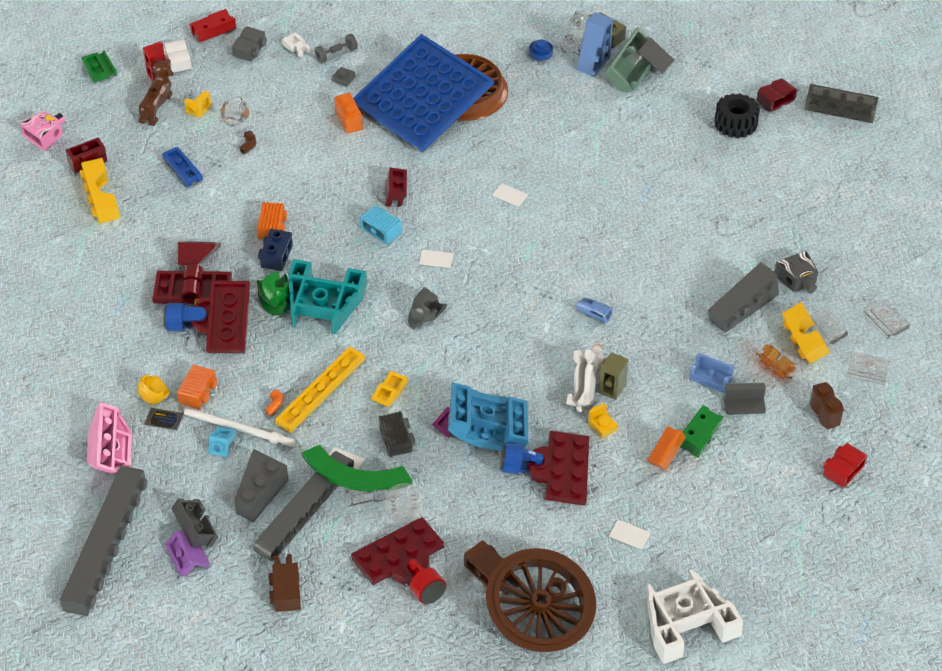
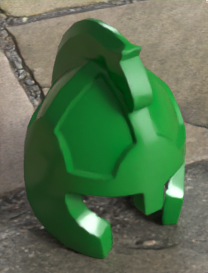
[256,272,290,315]

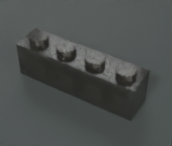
[805,84,879,123]

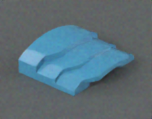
[448,382,529,451]

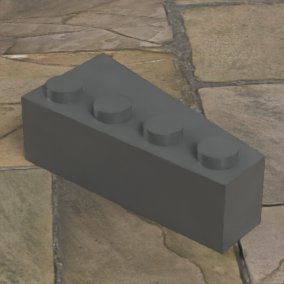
[708,262,779,333]

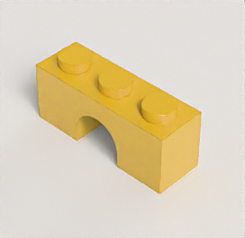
[781,302,831,364]

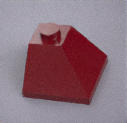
[178,241,221,268]

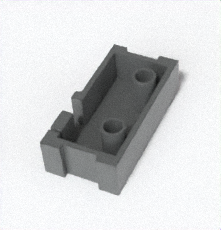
[171,499,218,547]

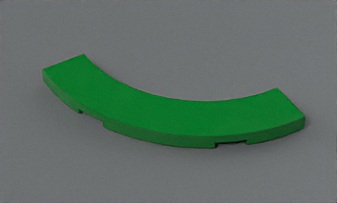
[302,445,413,492]

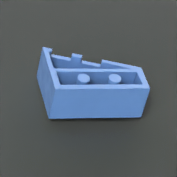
[577,12,613,77]

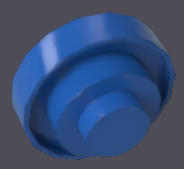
[529,39,553,61]

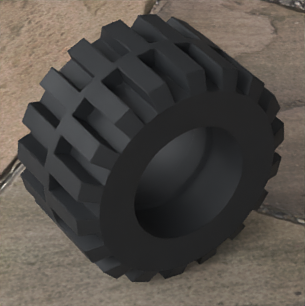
[714,93,760,138]

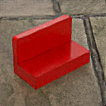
[143,41,165,81]

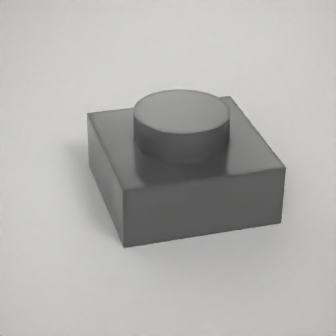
[332,67,356,87]

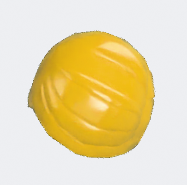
[137,374,170,405]

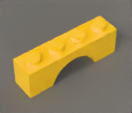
[79,158,120,224]

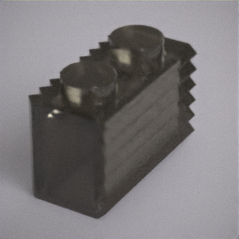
[379,411,415,457]

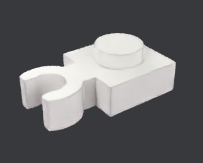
[282,32,310,57]

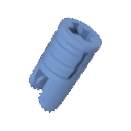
[576,297,613,323]

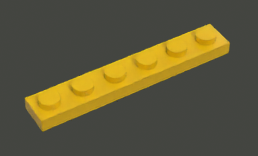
[275,346,365,433]

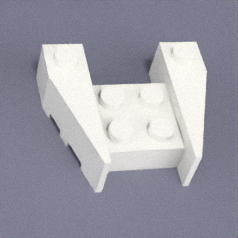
[647,570,743,664]

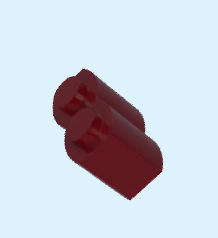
[756,78,797,112]

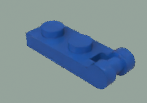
[162,146,203,187]

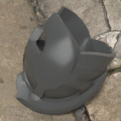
[408,287,448,329]

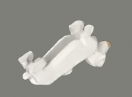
[566,344,607,413]

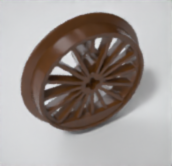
[486,548,596,652]

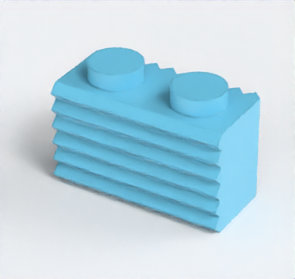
[360,205,402,245]

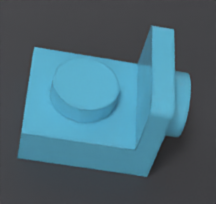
[208,426,236,457]

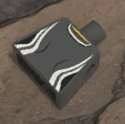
[774,250,818,294]

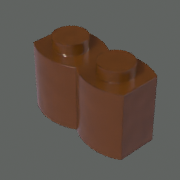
[810,382,844,429]

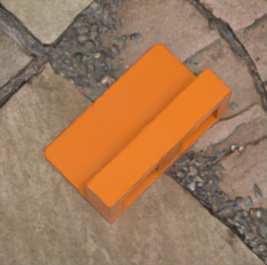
[648,426,686,471]

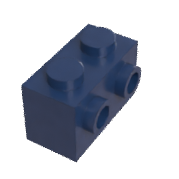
[258,229,293,271]

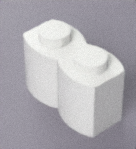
[164,39,192,72]

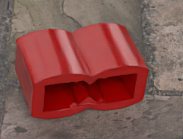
[823,443,868,488]

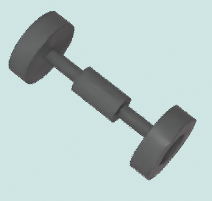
[314,33,358,63]

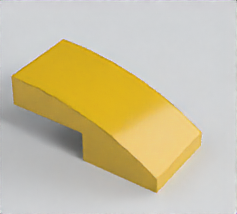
[371,370,409,408]

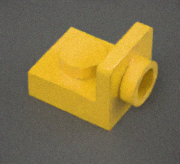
[184,91,212,118]
[588,403,618,438]

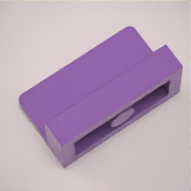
[165,530,210,576]

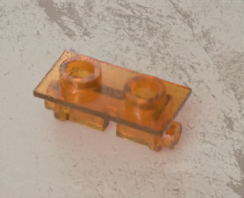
[756,344,796,379]

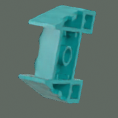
[288,259,367,334]

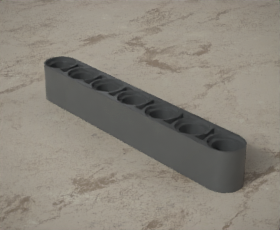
[253,451,354,561]

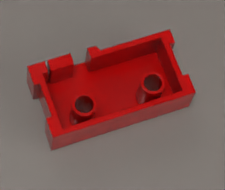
[189,9,237,42]

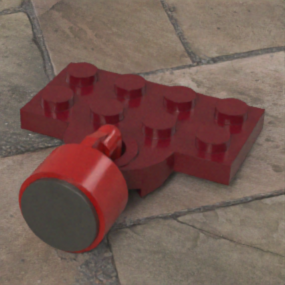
[351,517,446,604]

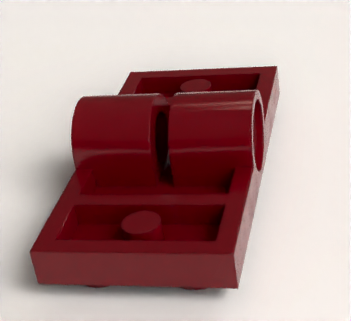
[152,264,232,304]

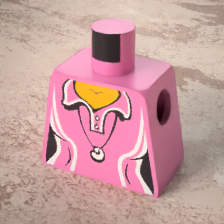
[20,111,65,151]

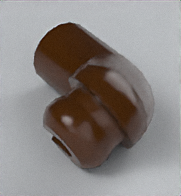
[239,130,257,154]

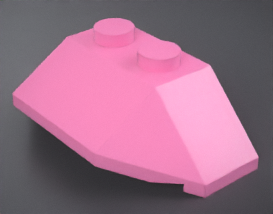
[87,402,132,474]

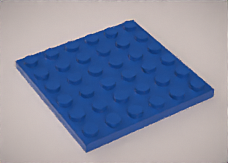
[353,34,494,153]

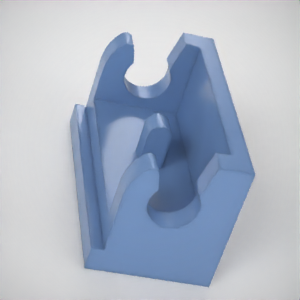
[689,353,735,393]

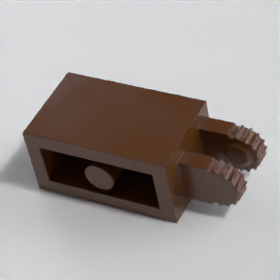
[464,540,518,595]
[269,554,301,612]

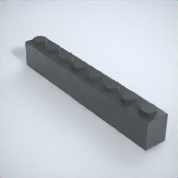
[60,465,148,616]

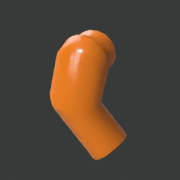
[264,389,284,417]

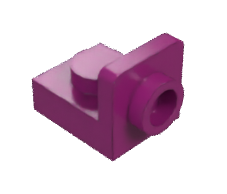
[432,407,452,438]

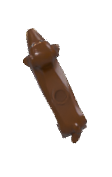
[139,59,174,126]

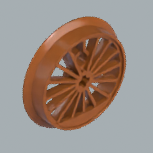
[455,54,508,121]

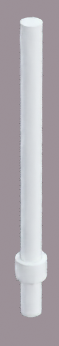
[184,408,296,447]

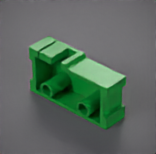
[680,405,724,458]

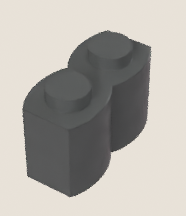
[232,26,267,61]

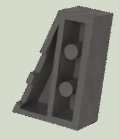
[234,449,289,523]

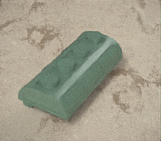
[606,27,652,93]

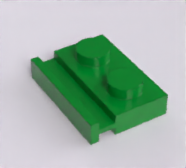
[81,50,117,83]

